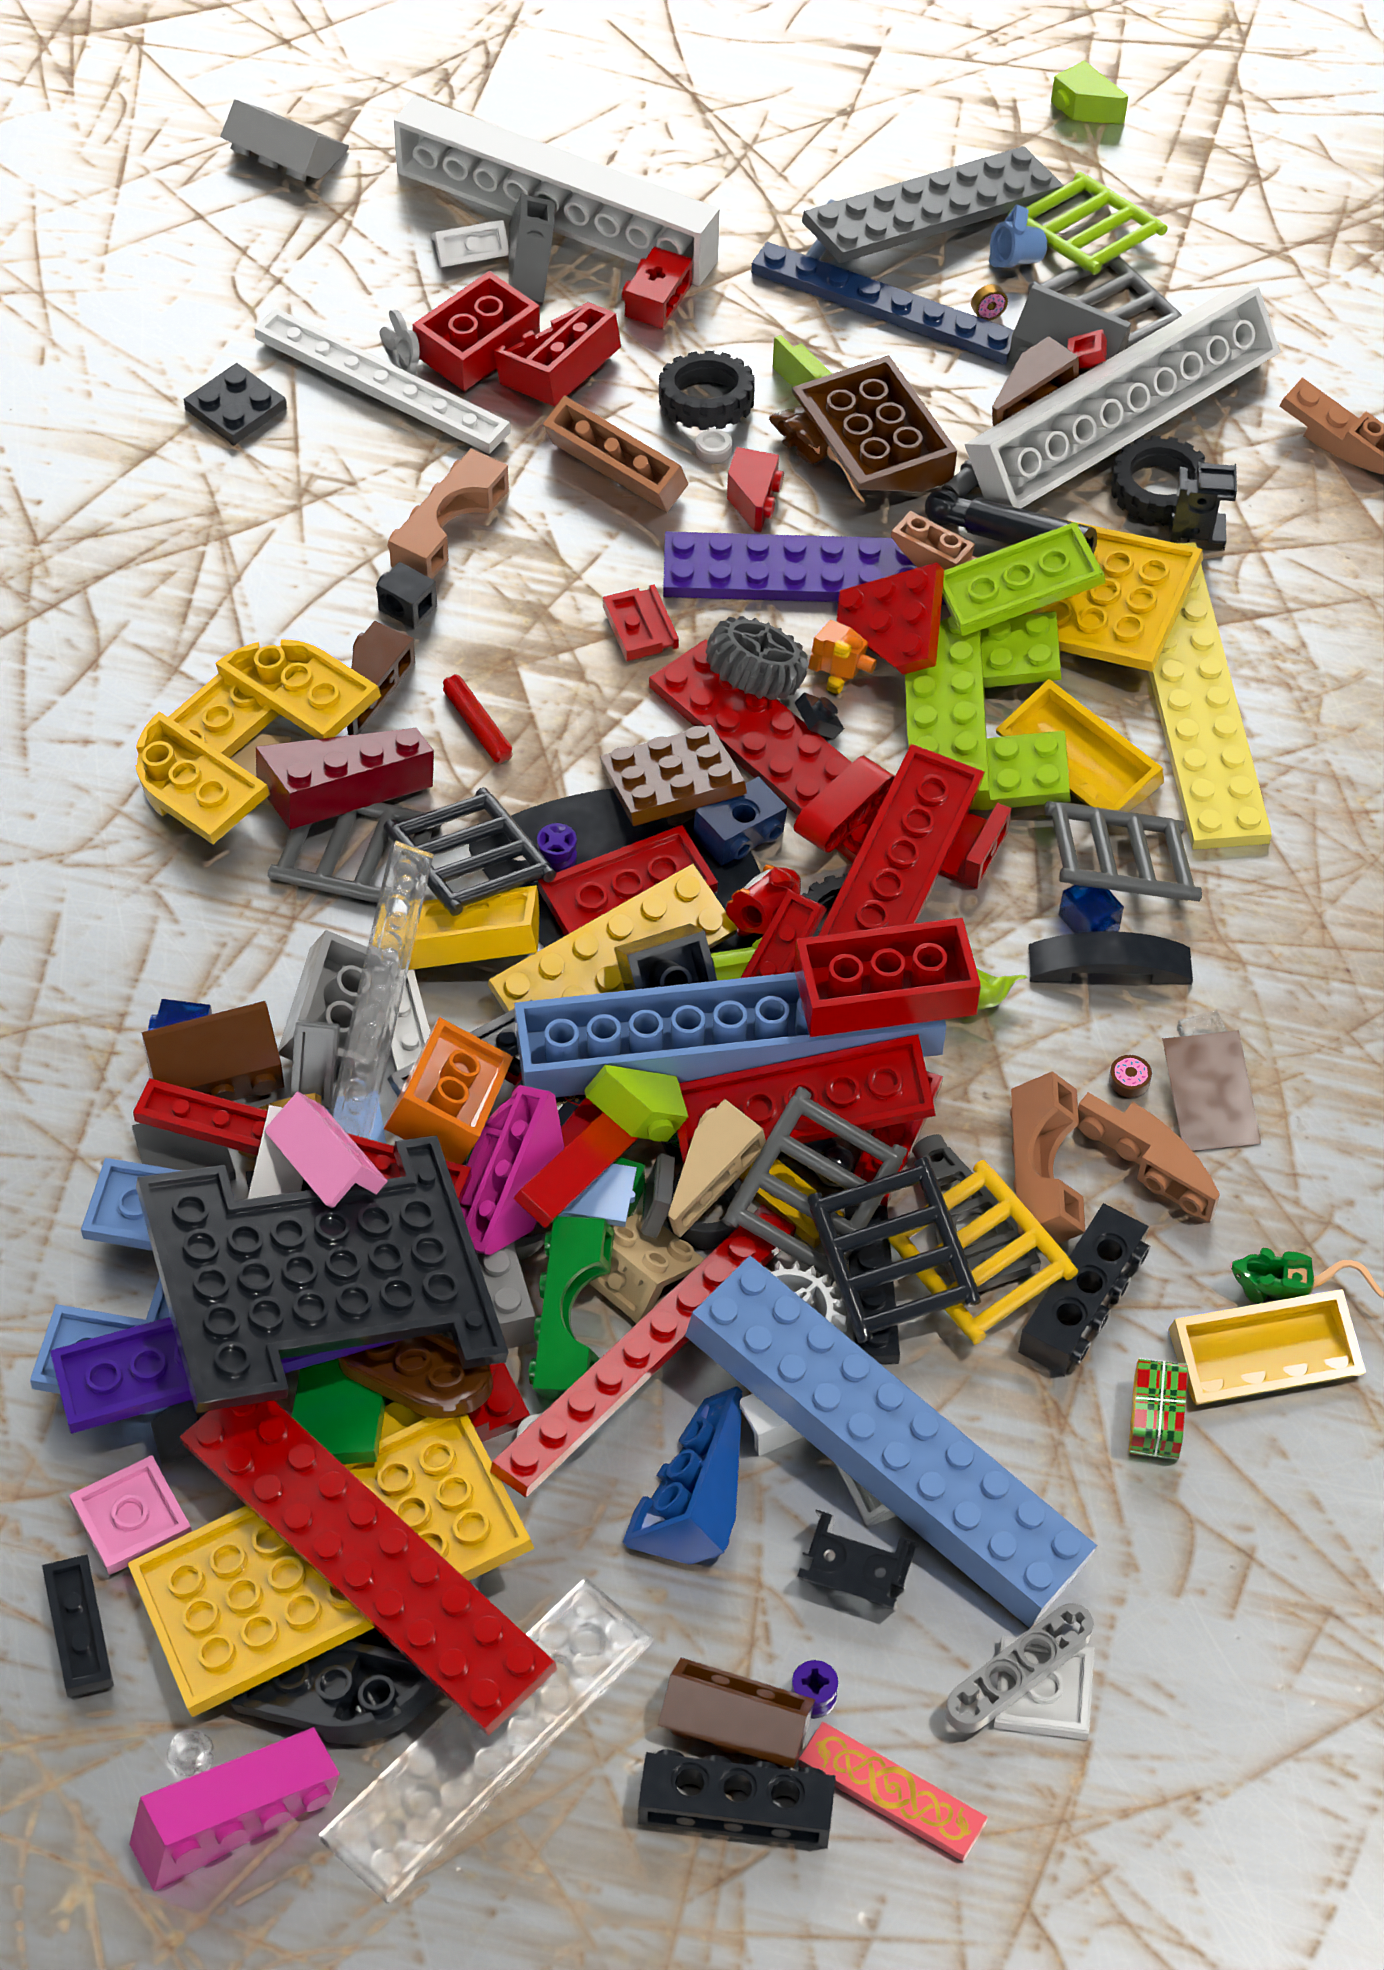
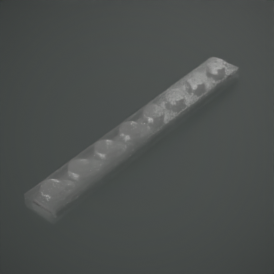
[330,841,434,1139]

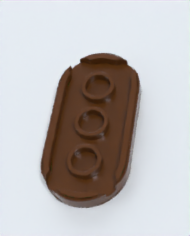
[338,1334,493,1419]

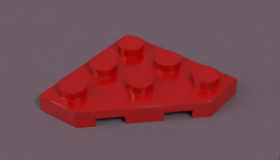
[836,562,945,675]

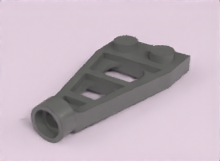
[912,1134,1041,1292]

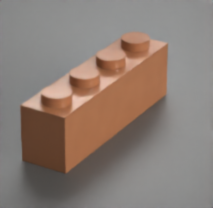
[543,395,689,513]

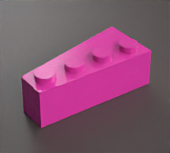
[129,1727,340,1892]

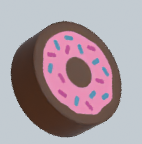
[1109,1055,1152,1097]

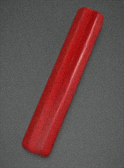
[443,674,513,764]

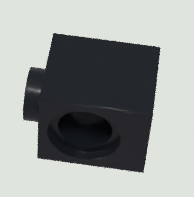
[376,561,437,630]

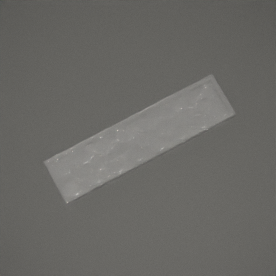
[319,1577,653,1905]

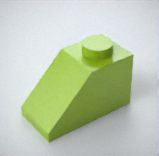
[1051,60,1129,125]
[584,1065,688,1142]

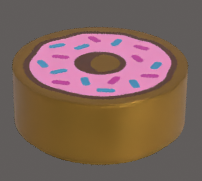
[971,284,1008,321]

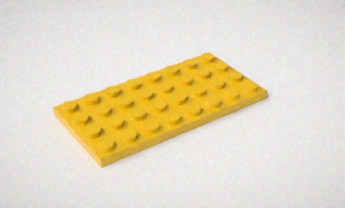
[128,1414,535,1717]

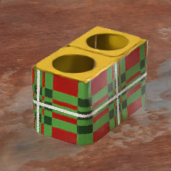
[1128,1358,1188,1459]

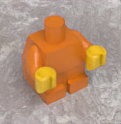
[808,619,877,694]

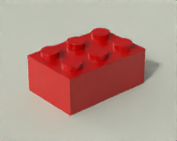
[412,271,540,391]

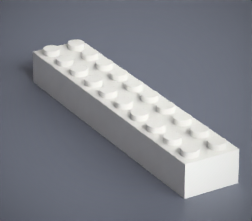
[393,95,720,286]
[964,286,1281,509]

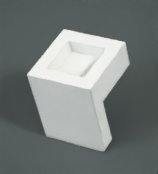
[740,1394,804,1456]

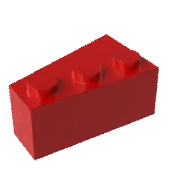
[493,302,621,407]

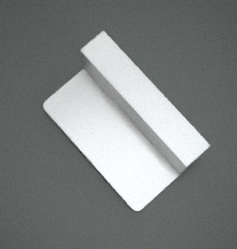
[430,220,509,268]

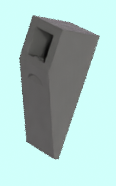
[508,194,554,306]

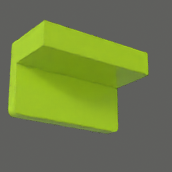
[772,335,833,387]

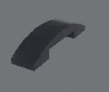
[1028,931,1193,985]

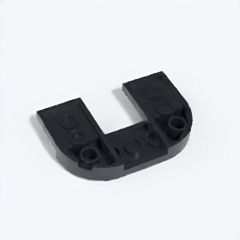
[231,1574,483,1744]

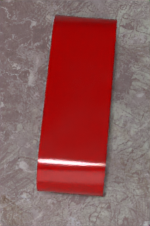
[793,755,895,853]

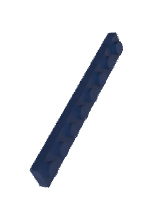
[751,241,1014,365]

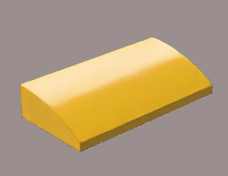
[995,679,1164,812]
[370,885,539,971]
[1168,1289,1366,1405]

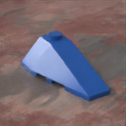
[623,1386,743,1565]

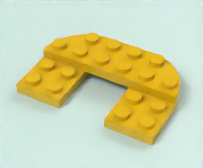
[135,639,381,844]

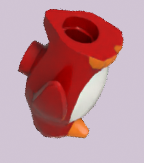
[726,864,801,937]

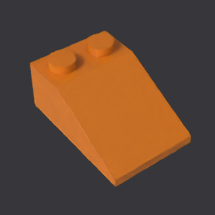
[383,1017,513,1165]

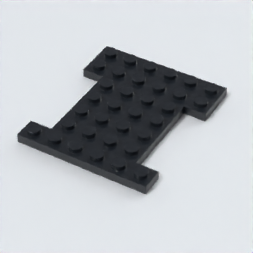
[136,1135,509,1413]

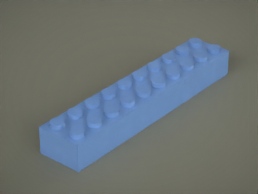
[514,973,947,1098]
[685,1256,1097,1628]

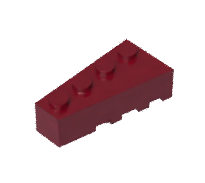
[256,728,434,830]

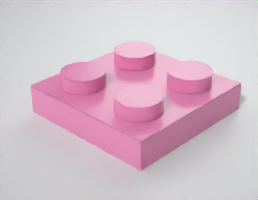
[69,1455,192,1575]

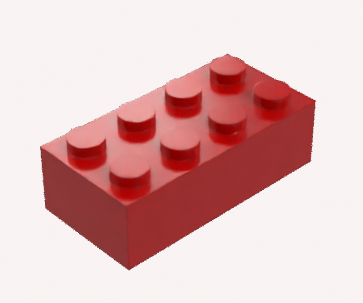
[794,917,981,1037]

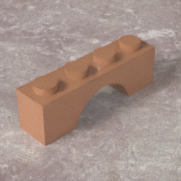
[388,448,509,579]
[1010,1071,1085,1244]

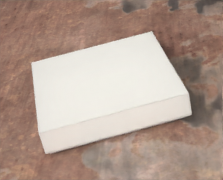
[994,1636,1095,1740]

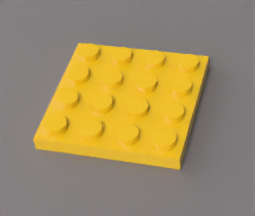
[1022,519,1203,672]

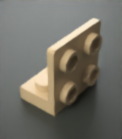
[589,1211,704,1323]

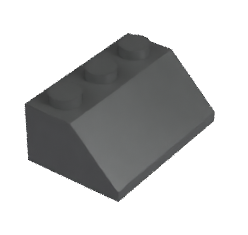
[1009,283,1131,376]

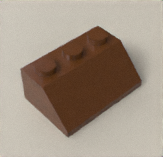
[141,1001,285,1101]

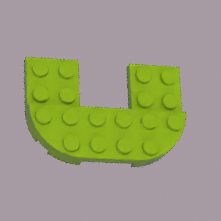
[905,611,1071,810]

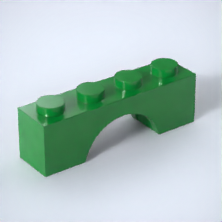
[529,1216,615,1399]

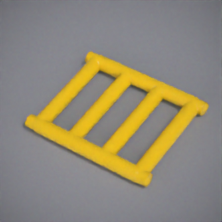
[888,1160,1078,1345]

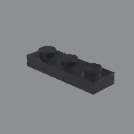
[42,1554,114,1697]

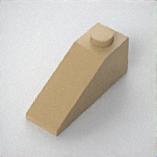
[668,1099,766,1237]

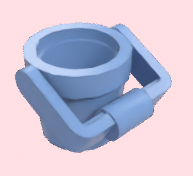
[989,204,1047,268]

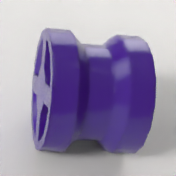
[537,823,577,873]
[791,1660,839,1719]

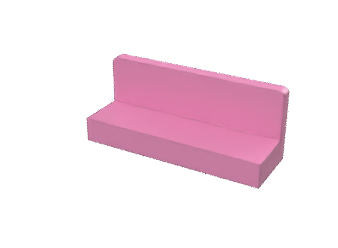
[265,1091,388,1208]

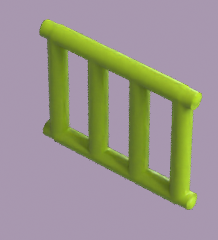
[1008,172,1168,275]

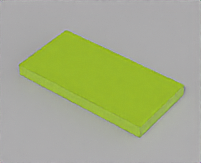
[942,522,1105,637]

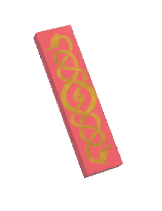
[798,1722,988,1862]

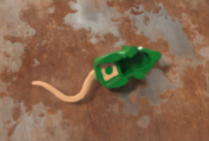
[1231,1248,1384,1304]

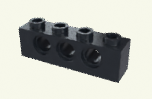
[1018,1203,1151,1376]
[638,1749,836,1849]

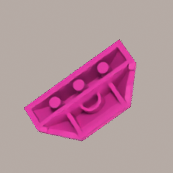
[460,1085,564,1255]

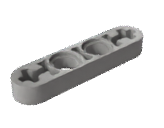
[945,1603,1094,1733]

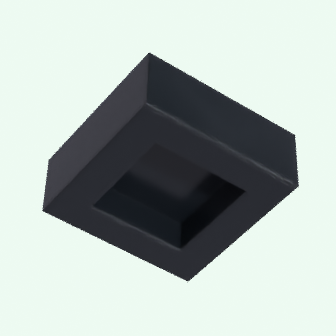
[794,692,844,739]

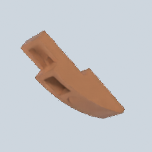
[1279,377,1384,475]
[891,511,977,570]
[1077,1092,1220,1223]

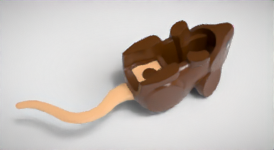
[769,405,865,503]

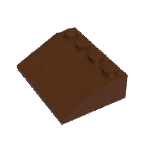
[792,355,958,492]

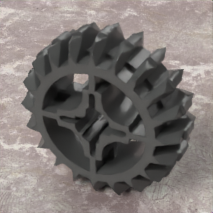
[705,616,809,700]

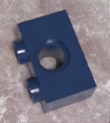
[693,776,788,866]

